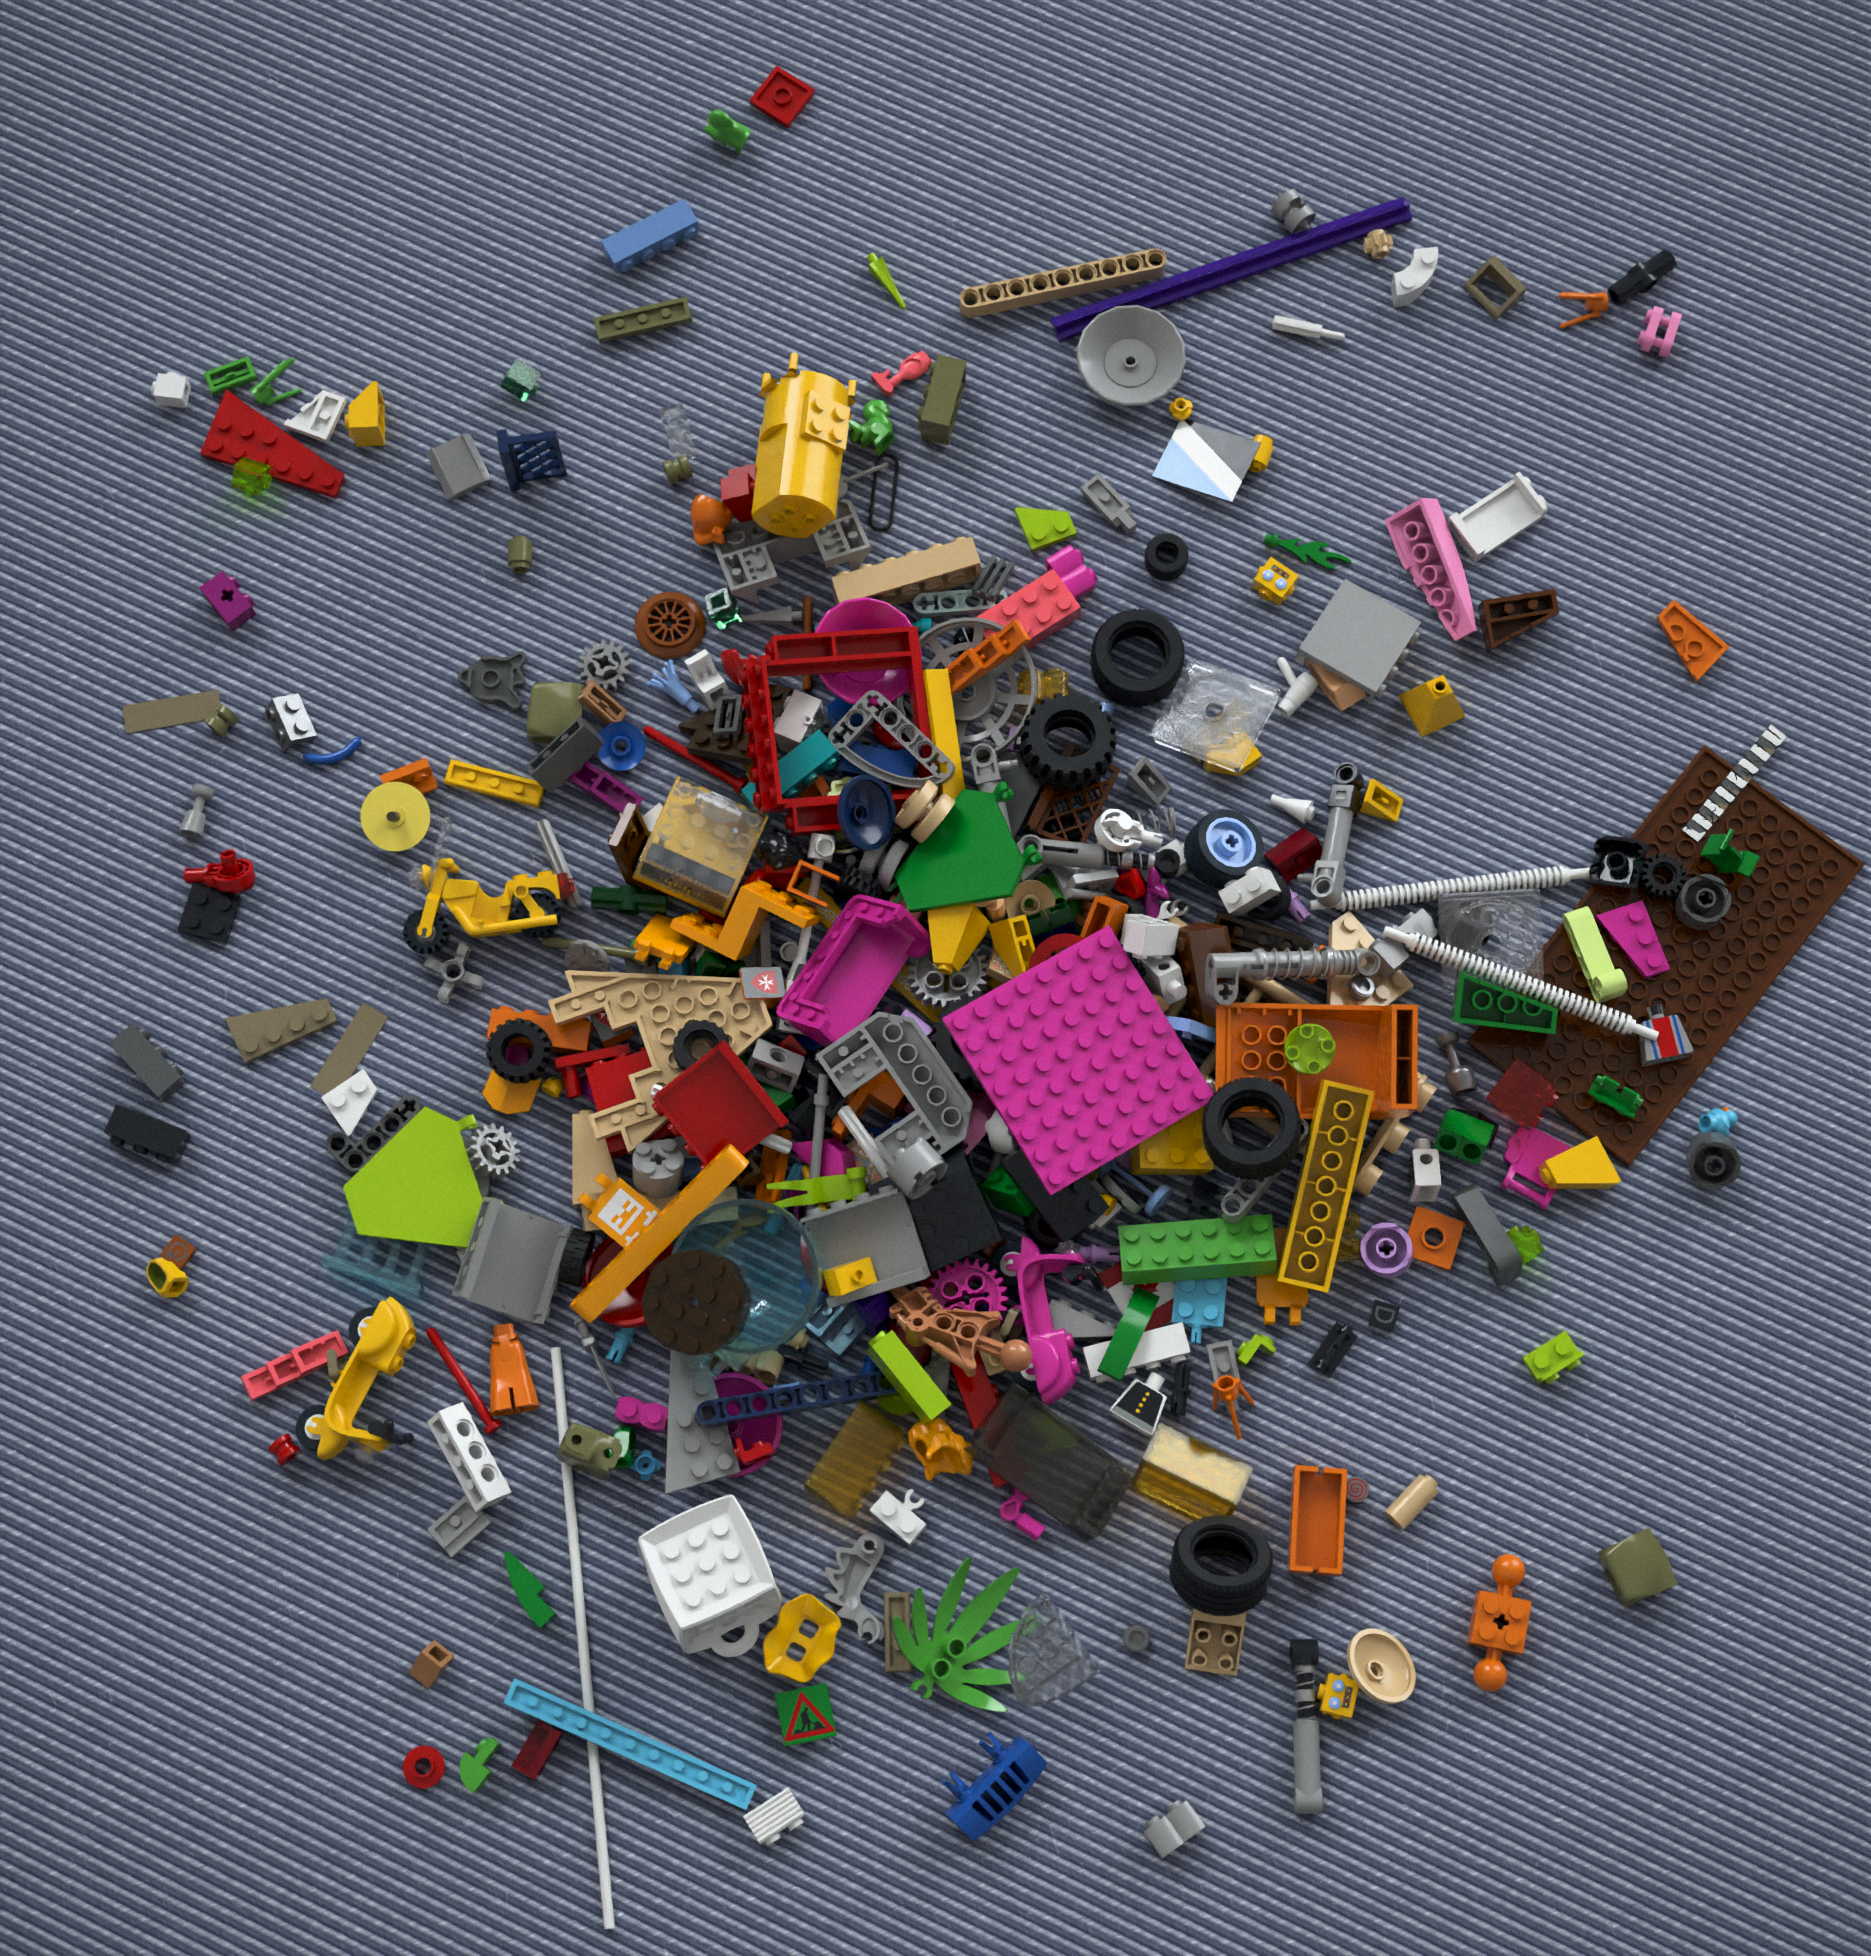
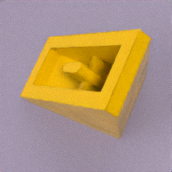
[1360,779,1403,822]

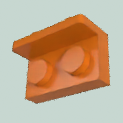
[380,758,438,795]

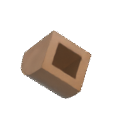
[408,1640,454,1689]

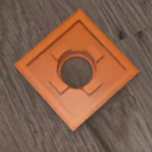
[1407,1206,1465,1271]

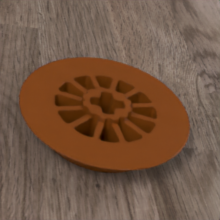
[635,592,705,658]

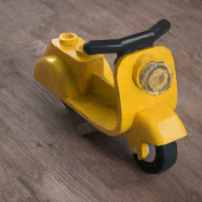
[295,1297,416,1465]

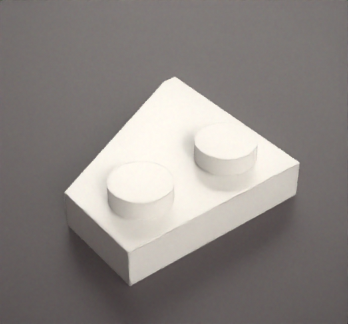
[284,390,347,443]
[321,1069,378,1138]

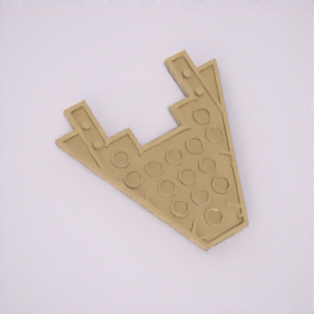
[548,970,773,1154]

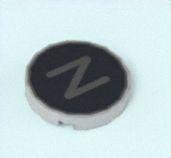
[1101,1172,1143,1214]

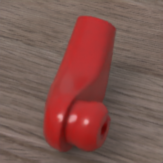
[872,720,909,751]

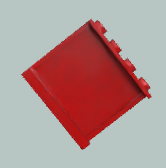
[651,1040,789,1170]
[585,1047,681,1159]

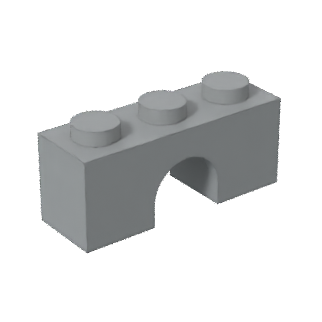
[1365,908,1438,980]

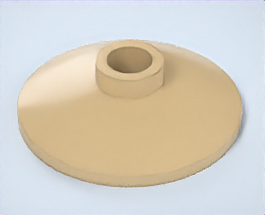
[1006,880,1055,921]

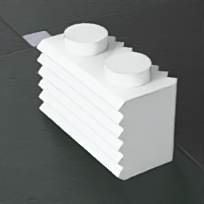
[743,1787,806,1846]

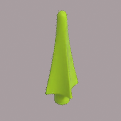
[866,253,906,310]

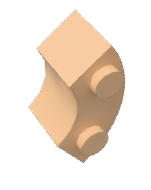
[1305,659,1366,711]

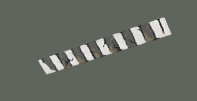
[1682,725,1787,842]

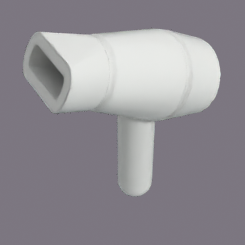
[1277,657,1318,718]

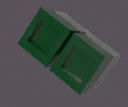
[690,942,746,978]

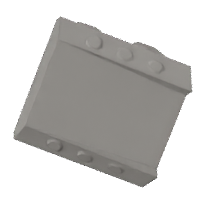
[426,433,492,501]

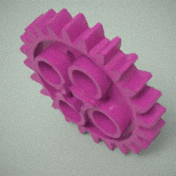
[928,1258,1009,1338]

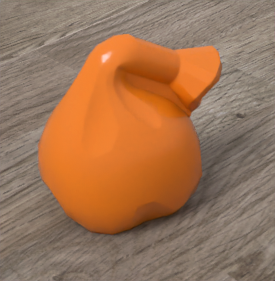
[690,494,734,546]

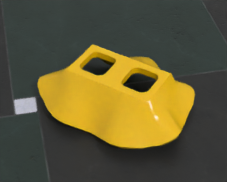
[763,1593,841,1683]

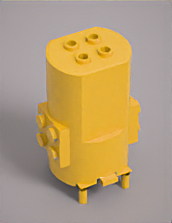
[751,353,857,538]

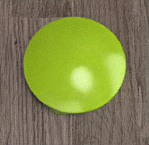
[1284,1023,1336,1074]

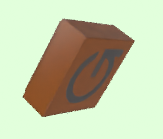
[160,1234,197,1270]

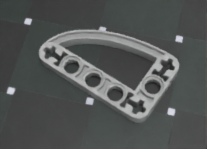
[828,690,956,789]

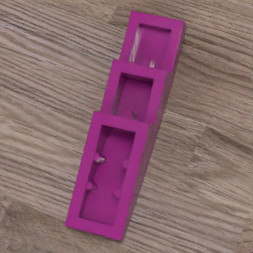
[566,761,644,814]

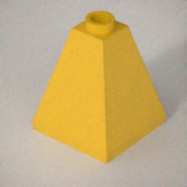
[1398,674,1465,738]
[927,903,991,975]

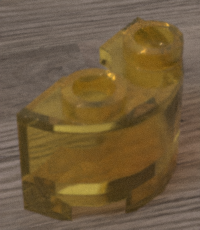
[1335,1209,1361,1263]

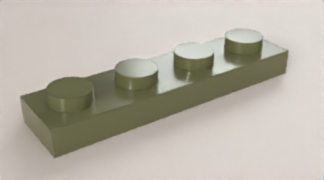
[593,297,692,343]

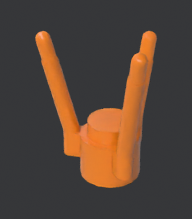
[1558,292,1608,329]
[1212,1375,1255,1440]

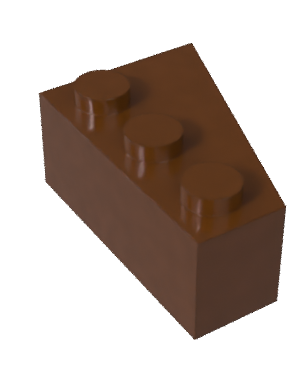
[1478,589,1559,653]

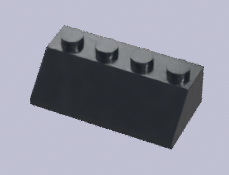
[999,1145,1110,1243]

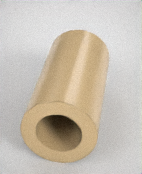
[1384,1474,1439,1530]

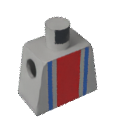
[1639,1004,1694,1067]

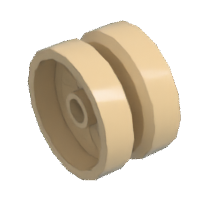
[894,779,955,844]

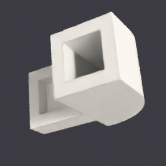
[684,649,731,711]

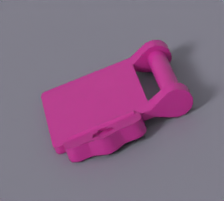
[1500,1127,1571,1211]

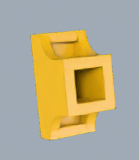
[822,1257,877,1297]

